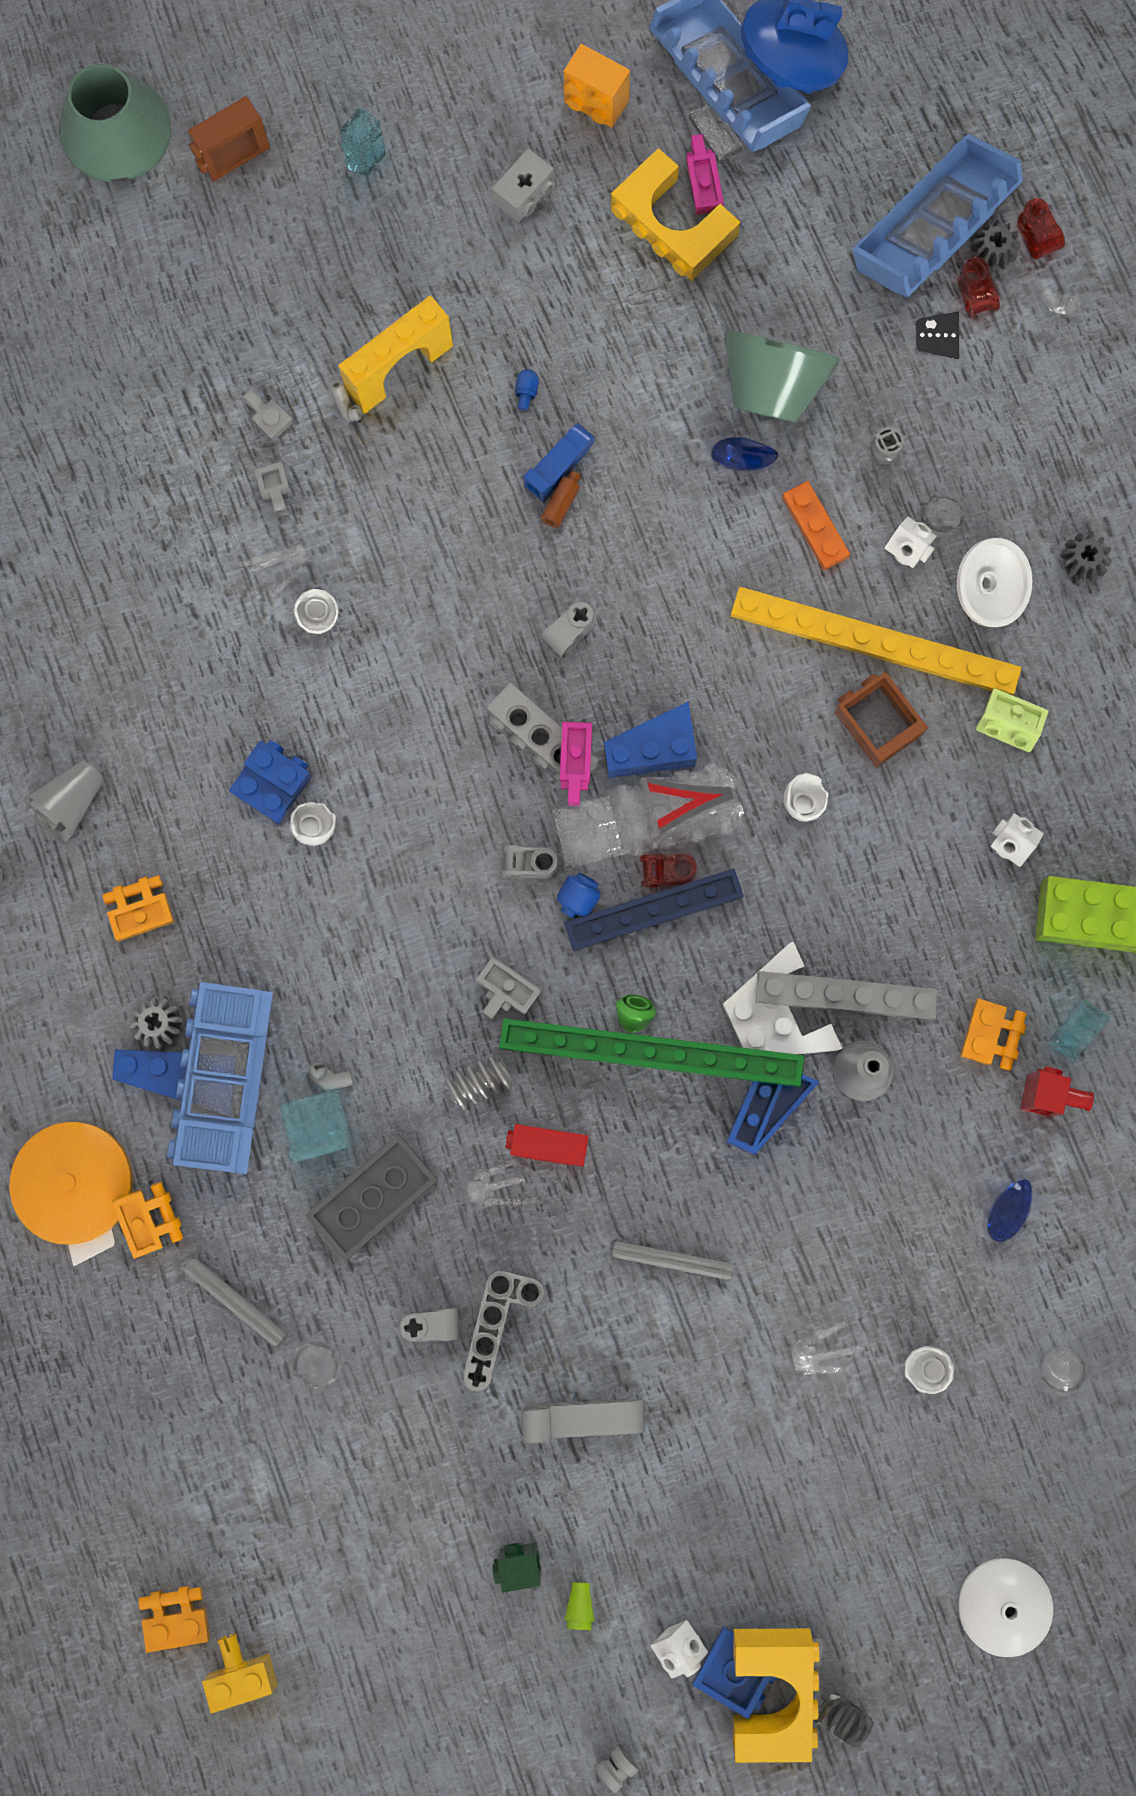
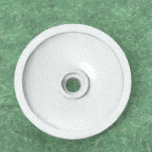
[957,538,1032,627]
[958,1558,1053,1657]

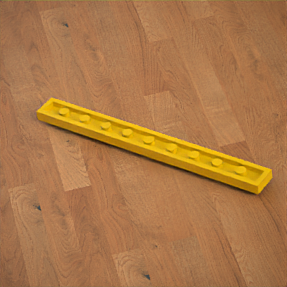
[730,586,1022,695]

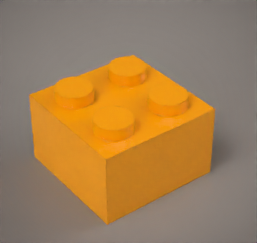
[563,44,630,128]

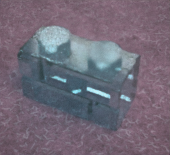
[339,108,386,176]

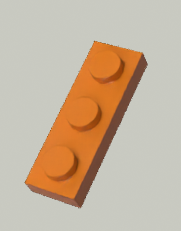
[782,481,850,571]

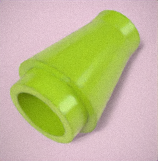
[564,1582,595,1630]

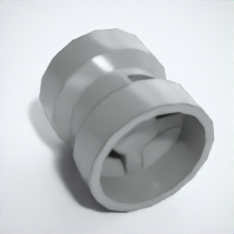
[871,427,904,465]
[595,1744,640,1793]

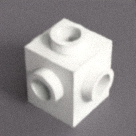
[884,517,936,568]
[990,813,1044,867]
[650,1620,708,1679]

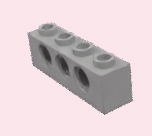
[487,682,598,786]

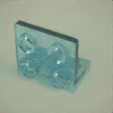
[280,1089,354,1163]

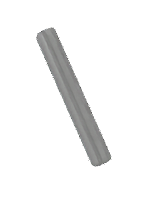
[612,1241,733,1280]
[184,1259,285,1346]

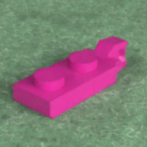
[686,134,724,215]
[560,722,592,806]

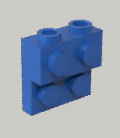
[229,740,312,825]
[692,1626,777,1719]

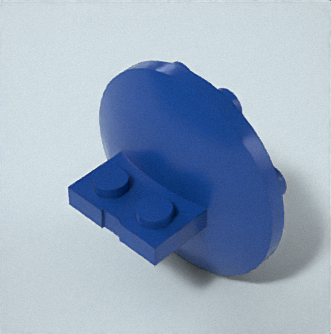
[741,0,849,94]

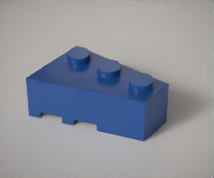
[604,701,697,778]
[725,1074,820,1155]

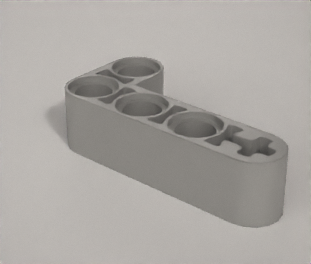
[463,1270,545,1392]
[521,1399,645,1443]

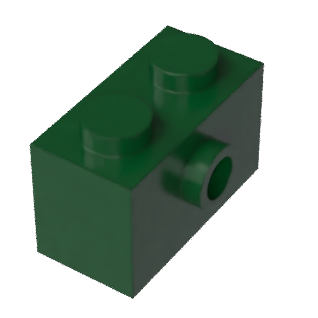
[492,1542,542,1593]

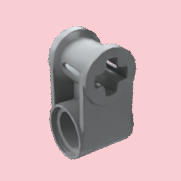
[541,602,595,658]
[501,845,559,879]
[400,1308,460,1342]

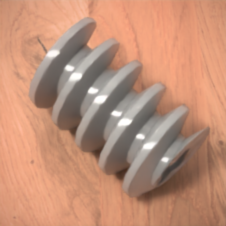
[444,1052,512,1109]

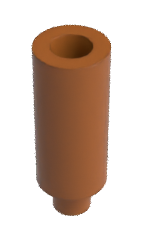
[540,471,581,528]

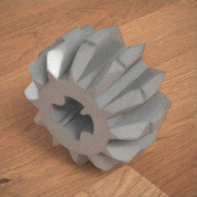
[130,997,183,1049]

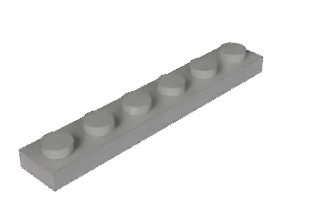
[755,971,937,1020]

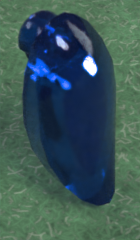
[711,437,778,471]
[987,1179,1032,1242]

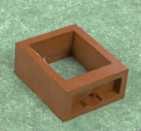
[188,96,270,182]
[834,671,928,768]

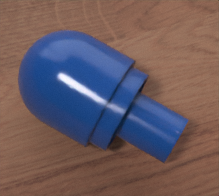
[515,369,539,411]

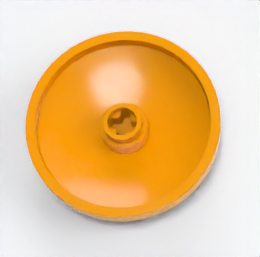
[9,1122,133,1244]

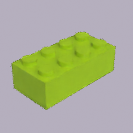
[1035,876,1136,953]

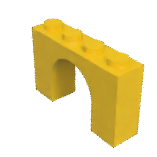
[611,148,741,281]
[338,295,453,414]
[733,1628,819,1763]

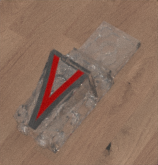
[552,763,744,868]

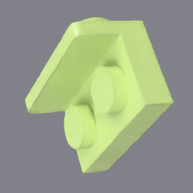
[976,688,1049,752]

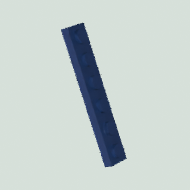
[564,868,744,952]

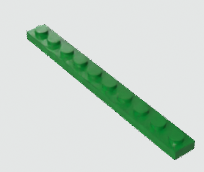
[499,1018,805,1087]

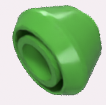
[616,994,656,1033]

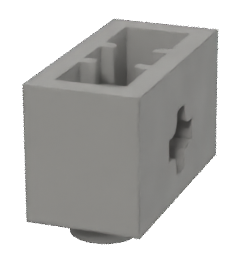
[491,148,555,223]

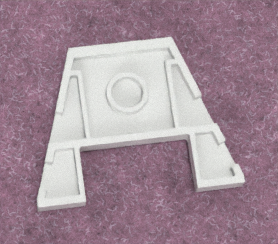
[723,942,842,1054]

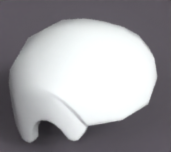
[294,589,339,634]
[783,773,829,822]
[290,802,336,846]
[905,1345,954,1394]

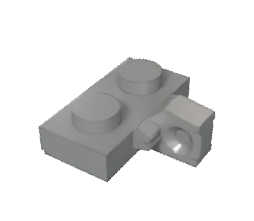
[476,956,542,1021]

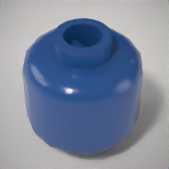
[557,872,601,919]

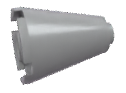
[21,760,104,842]
[833,1041,894,1101]

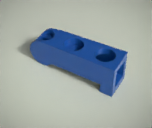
[523,423,595,503]

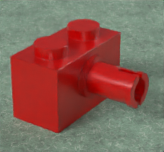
[1020,1067,1094,1117]

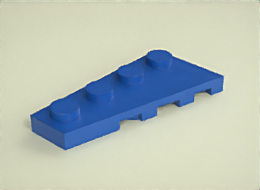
[112,1049,237,1116]

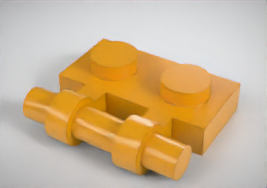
[102,875,175,942]
[960,998,1027,1071]
[111,1181,183,1259]
[138,1586,210,1653]

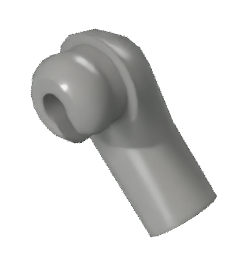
[329,380,362,423]
[309,1062,354,1091]

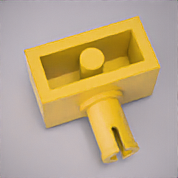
[202,1633,278,1714]

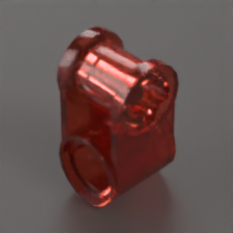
[1017,198,1065,259]
[958,257,1000,318]
[640,854,697,888]

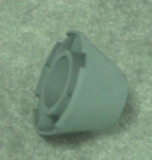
[59,64,171,182]
[725,331,840,423]

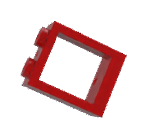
[505,1124,588,1167]

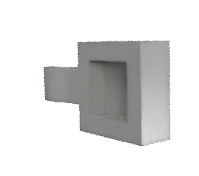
[243,389,293,442]
[254,462,291,518]

